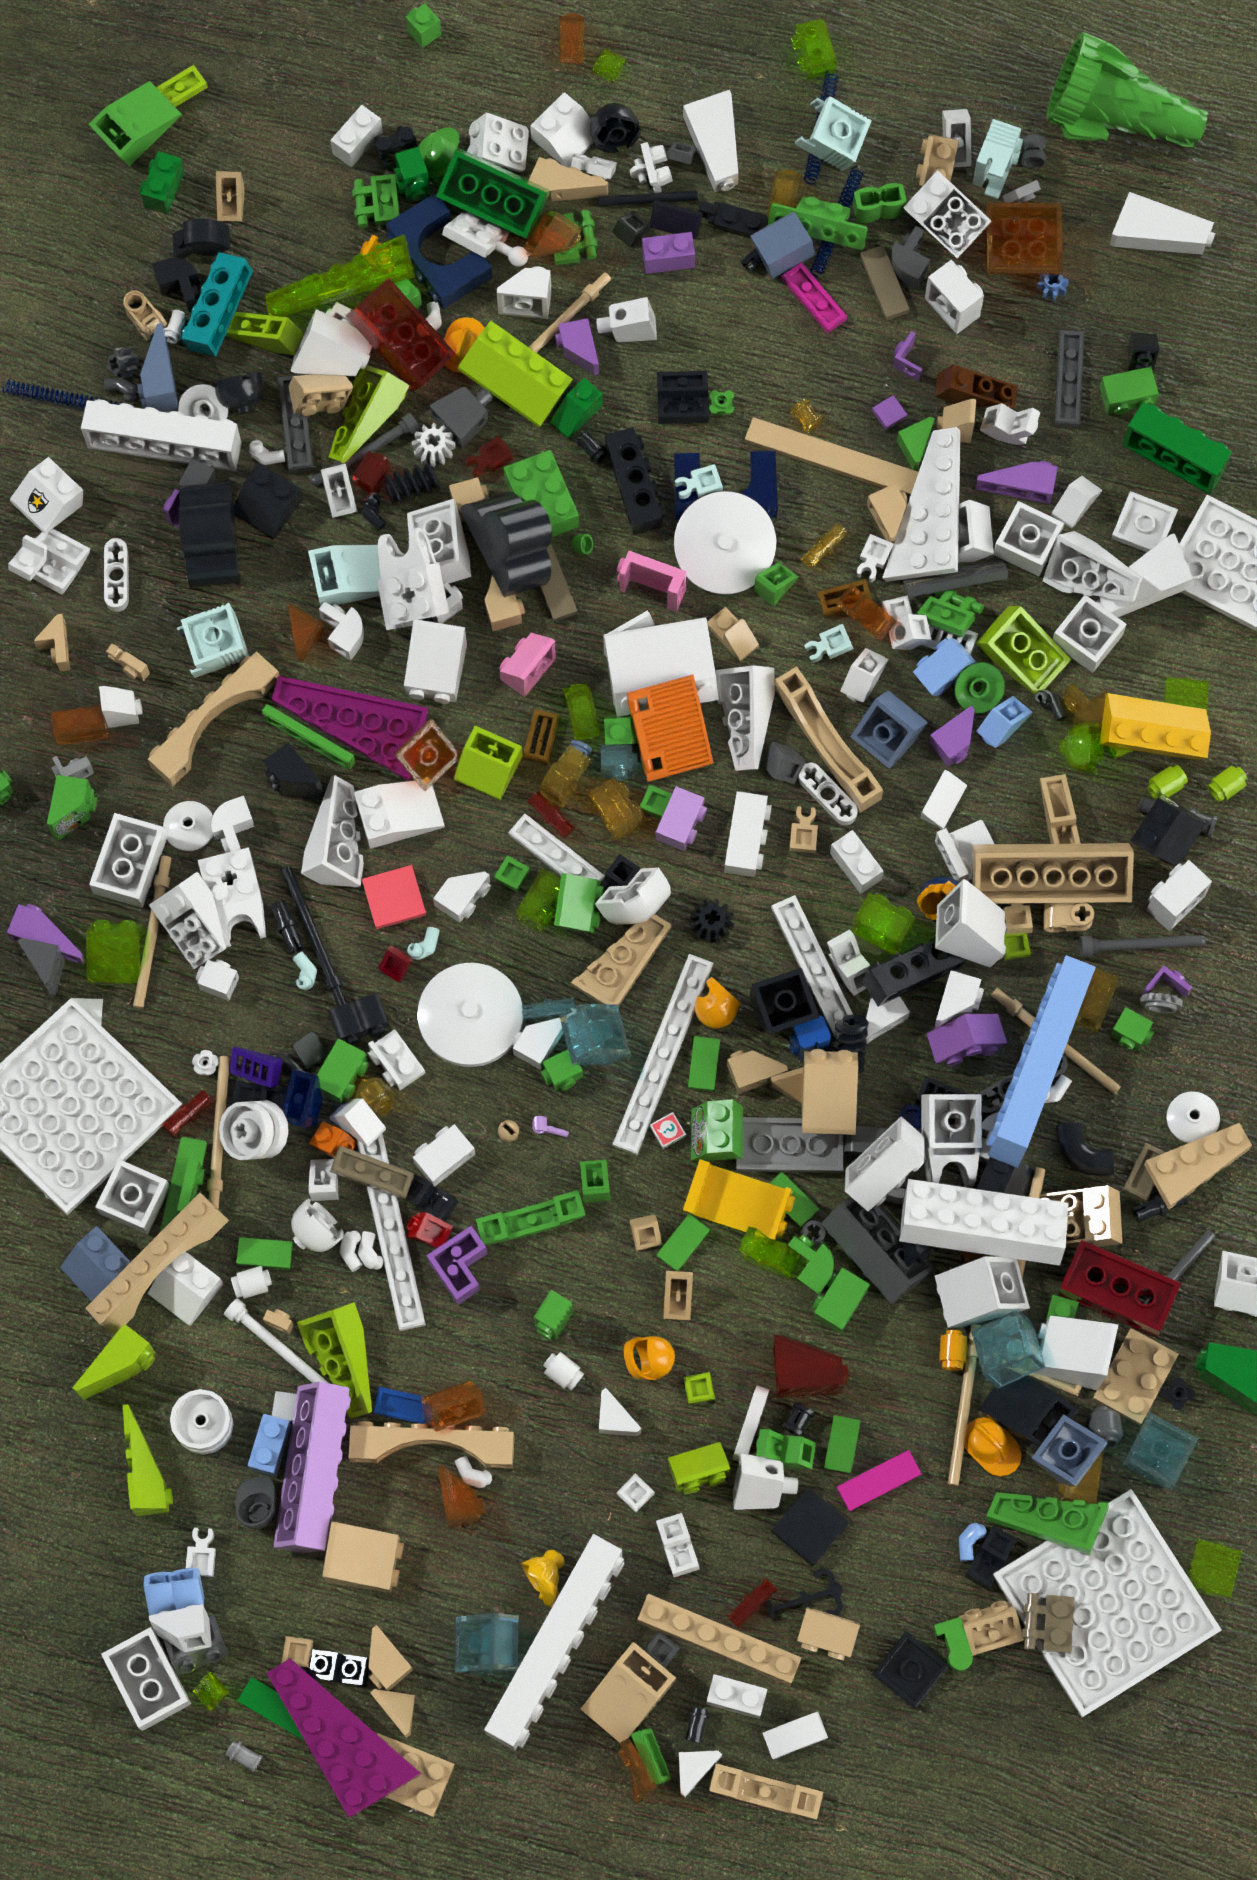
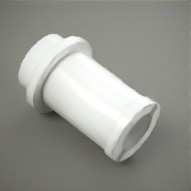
[164,310,188,344]

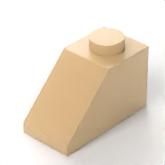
[936,399,976,443]
[867,483,908,544]
[727,1050,788,1094]
[369,1625,413,1691]

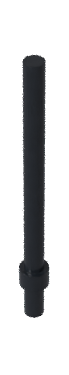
[282,866,348,1006]

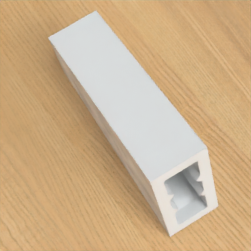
[683,90,738,192]
[1110,192,1215,255]
[1096,533,1196,618]

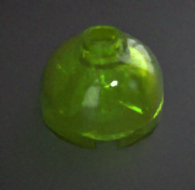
[1060,722,1104,774]

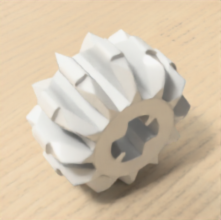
[412,423,455,468]

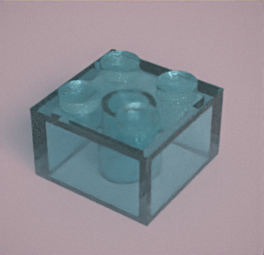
[559,1004,631,1065]
[971,1309,1045,1389]
[1122,1413,1199,1491]
[455,1613,519,1675]

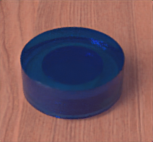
[898,1104,922,1131]

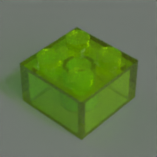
[852,892,916,956]

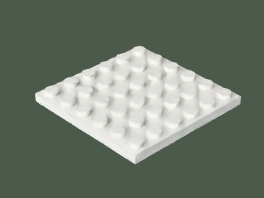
[0,998,183,1215]
[993,1489,1221,1718]

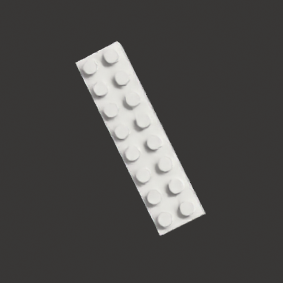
[484,1534,624,1751]

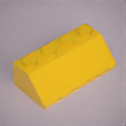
[1099,693,1211,761]

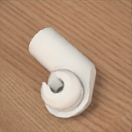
[249,440,285,465]
[1045,1074,1072,1103]
[358,1231,383,1270]
[455,1456,492,1488]

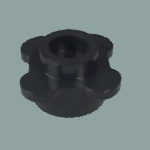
[1162,1378,1195,1410]

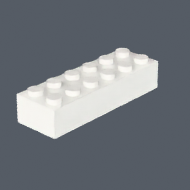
[81,399,242,471]
[899,1179,1068,1265]

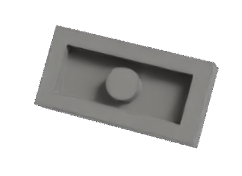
[1003,180,1041,206]

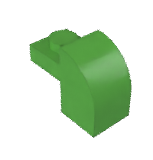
[788,1234,834,1294]
[756,1429,816,1469]

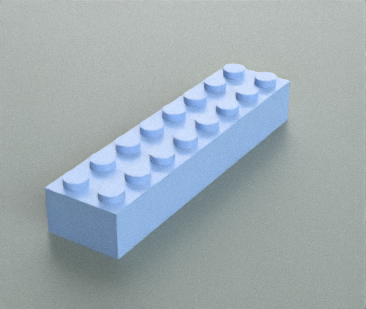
[986,955,1095,1168]

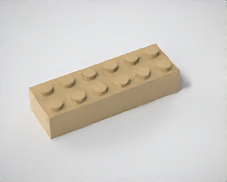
[972,843,1134,903]

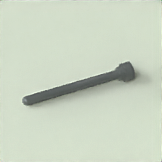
[311,413,420,486]
[1079,935,1206,957]

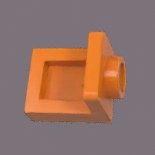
[309,1121,357,1158]

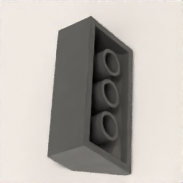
[821,1197,936,1304]

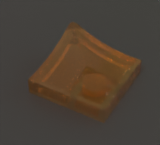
[618,1738,657,1803]

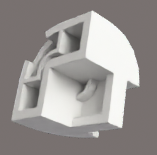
[595,867,671,925]

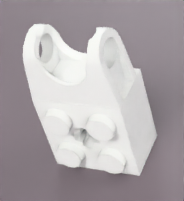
[378,527,449,625]
[198,847,266,947]
[921,1094,982,1188]

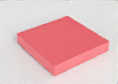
[362,865,426,929]

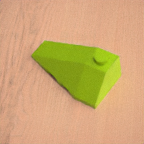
[329,365,410,464]
[297,1302,372,1419]
[123,1404,173,1517]

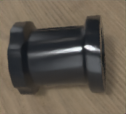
[781,1402,815,1437]

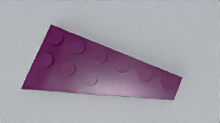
[272,676,429,781]
[267,1659,421,1818]

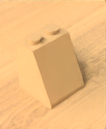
[802,1049,858,1135]
[322,1522,404,1593]

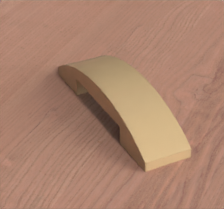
[709,1763,823,1820]

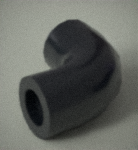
[1056,1123,1114,1176]

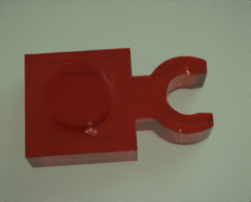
[466,436,513,477]

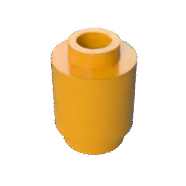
[939,1330,967,1371]

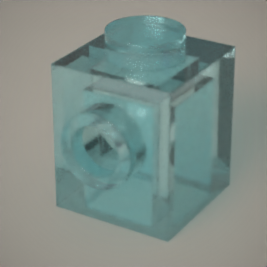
[601,744,637,781]

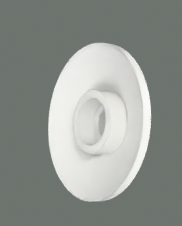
[178,384,228,421]
[163,801,213,851]
[1166,1092,1220,1143]

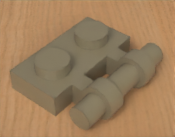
[1022,1593,1074,1654]

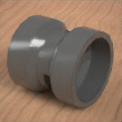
[1021,134,1046,168]

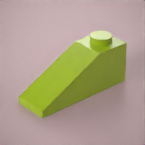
[225,312,304,355]

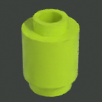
[1148,765,1188,799]
[1207,765,1248,802]

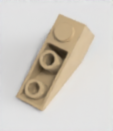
[529,157,608,202]

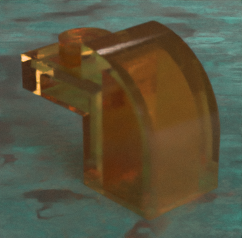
[559,13,585,63]
[836,584,897,641]

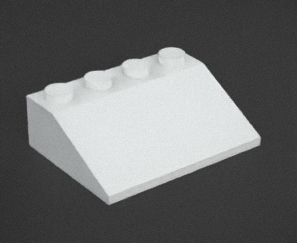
[604,617,719,717]

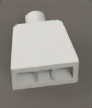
[597,297,657,342]
[733,1453,798,1510]

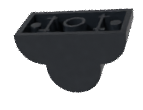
[179,481,241,588]
[460,492,552,598]

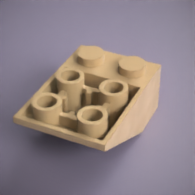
[1040,1186,1122,1248]
[580,1642,676,1745]

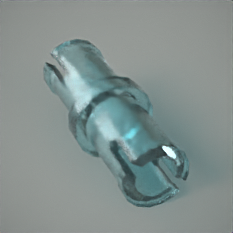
[521,997,576,1021]

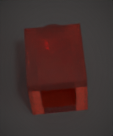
[352,451,391,494]

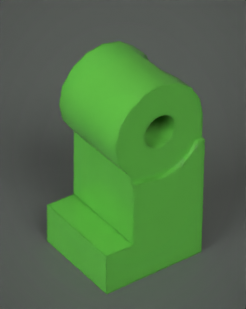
[933,1617,973,1672]

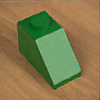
[550,378,603,440]

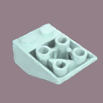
[308,545,381,607]

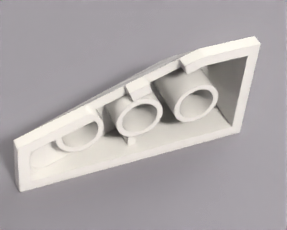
[1043,531,1142,602]
[716,666,775,771]
[301,775,364,887]

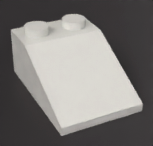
[407,499,471,584]
[354,779,445,849]

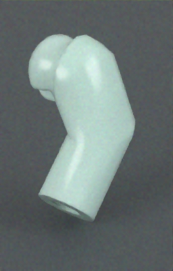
[407,927,440,960]
[293,952,317,990]

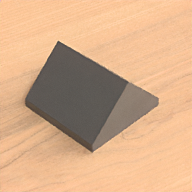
[17,938,65,997]

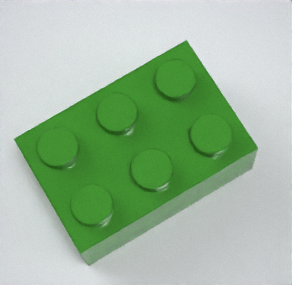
[503,450,579,537]

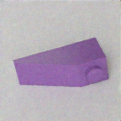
[975,461,1058,504]
[7,904,85,965]

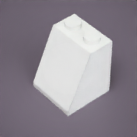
[291,309,372,376]
[404,619,467,704]
[935,879,1007,967]
[935,1256,1030,1328]
[1032,1315,1118,1391]

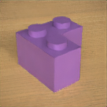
[927,1014,1007,1066]
[426,1226,487,1305]

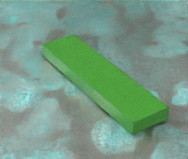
[262,704,356,770]

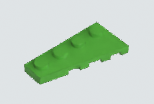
[986,1492,1109,1555]

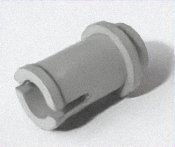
[225,1741,263,1772]

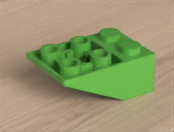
[89,81,182,167]

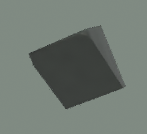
[613,211,651,247]
[291,1031,329,1070]

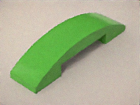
[476,1190,586,1245]

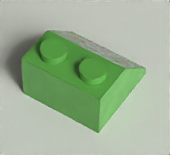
[47,775,97,840]
[691,1099,743,1162]

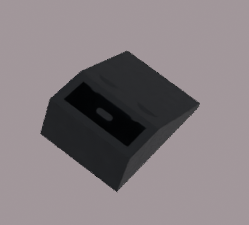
[978,1366,1079,1452]

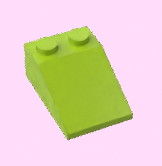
[976,606,1071,695]
[72,1324,156,1400]

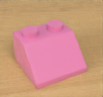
[499,633,556,697]

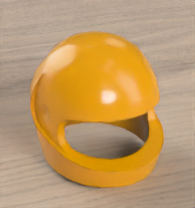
[695,977,741,1029]
[624,1336,675,1380]

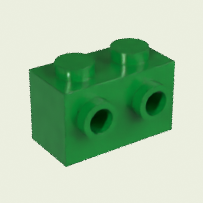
[394,147,430,202]
[139,151,185,215]

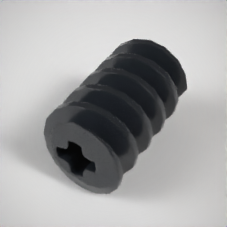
[384,461,441,506]
[833,1014,869,1074]

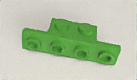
[768,196,868,250]
[160,1137,207,1232]

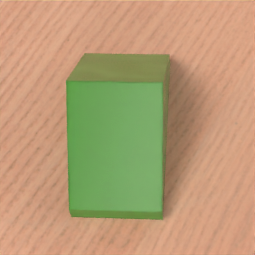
[897,417,935,472]
[754,562,798,607]
[580,1160,610,1203]
[824,1415,860,1474]

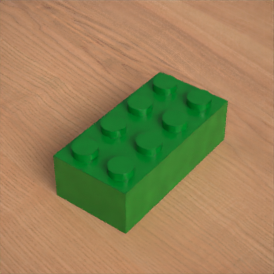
[436,149,551,238]
[1122,402,1232,495]

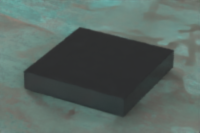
[872,1631,949,1710]

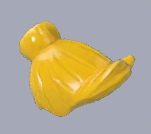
[521,1550,565,1608]

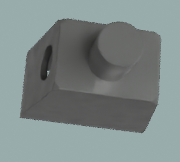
[430,387,493,449]

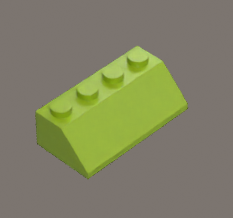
[457,321,573,427]

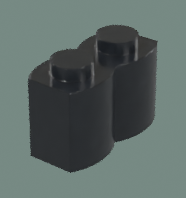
[328,993,390,1045]

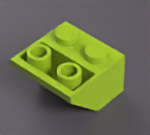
[454,726,523,801]
[668,1442,730,1495]

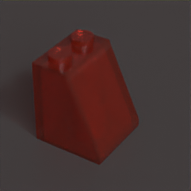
[773,1335,849,1398]

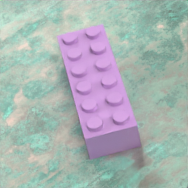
[273,1382,350,1554]

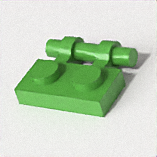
[352,174,399,228]
[548,210,598,265]
[917,589,984,637]

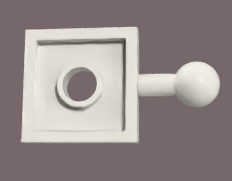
[442,210,528,267]

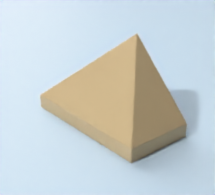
[770,1067,803,1104]
[370,1689,415,1738]

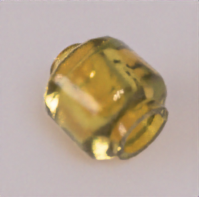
[355,1077,395,1116]

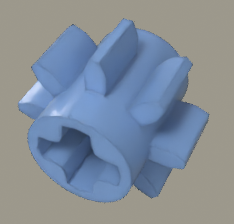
[1037,267,1069,301]

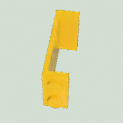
[683,1159,796,1242]

